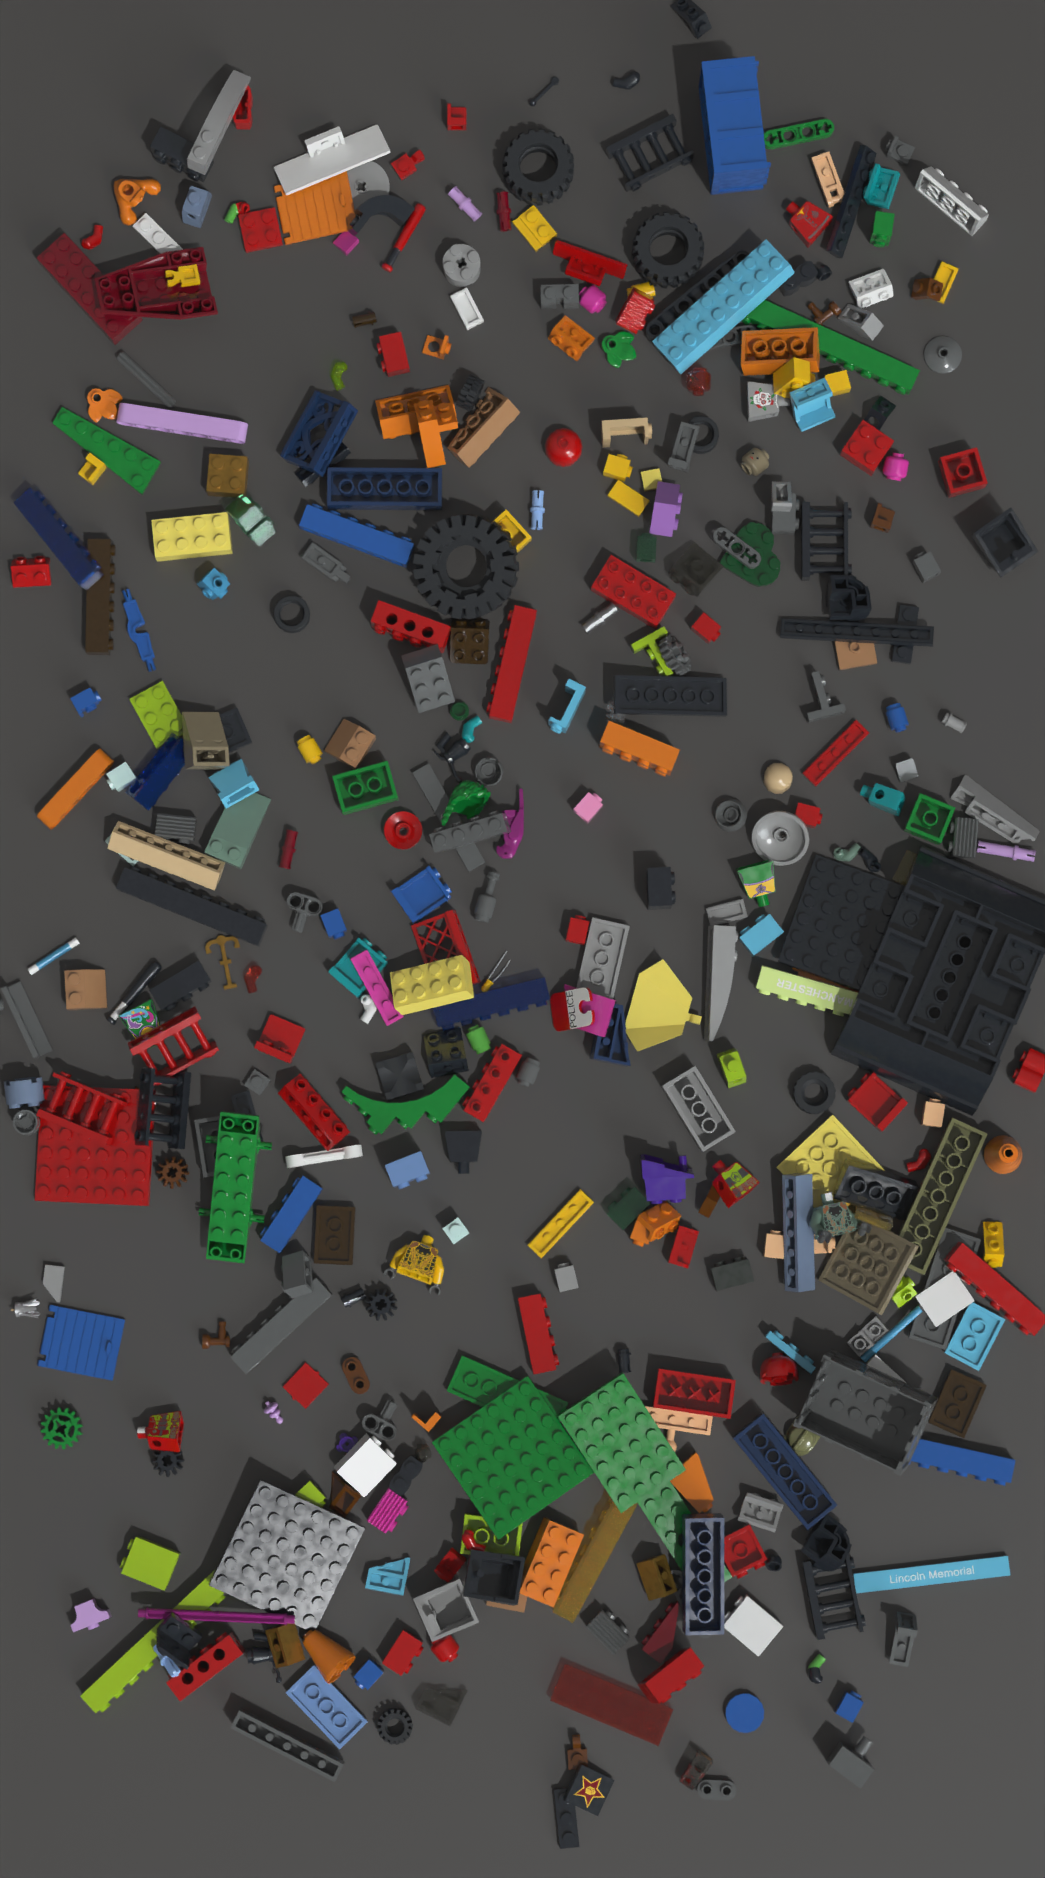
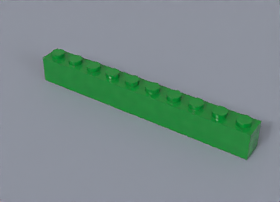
[741,300,920,395]

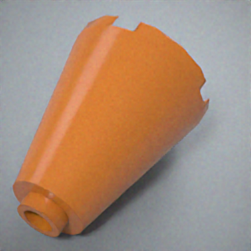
[984,1135,1022,1174]
[303,1630,356,1684]

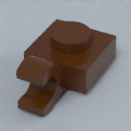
[567,1734,588,1770]

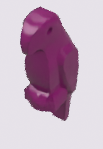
[496,789,524,859]

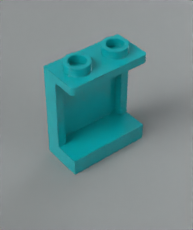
[328,937,388,998]

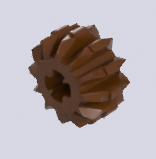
[156,1156,190,1189]

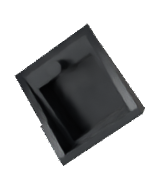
[972,507,1038,578]
[463,1549,525,1606]

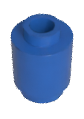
[885,703,909,733]

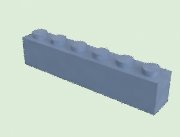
[782,1173,815,1292]

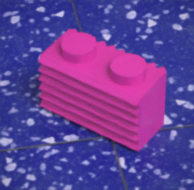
[366,1488,409,1534]

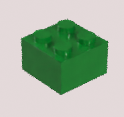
[903,793,955,845]

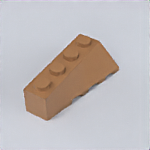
[448,387,520,468]

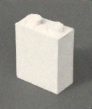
[334,1433,397,1497]
[724,1595,783,1657]

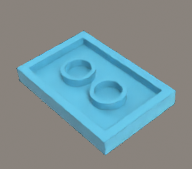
[944,1303,1005,1371]

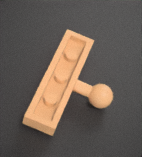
[645,1406,713,1452]

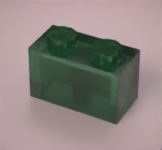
[607,1187,651,1231]

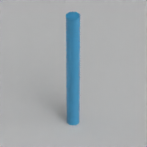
[861,1306,923,1363]

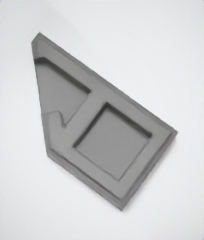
[43,1265,65,1302]

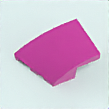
[564,984,616,1037]

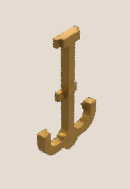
[205,935,240,990]

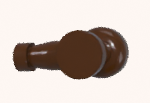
[808,301,842,326]
[202,1322,230,1349]

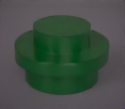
[450,701,469,721]

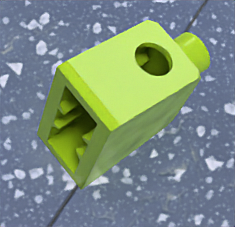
[716,1048,746,1088]

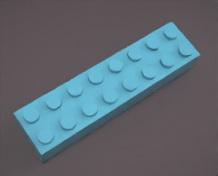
[652,239,795,374]

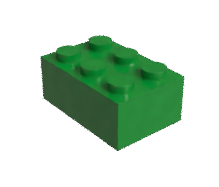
[332,761,398,815]

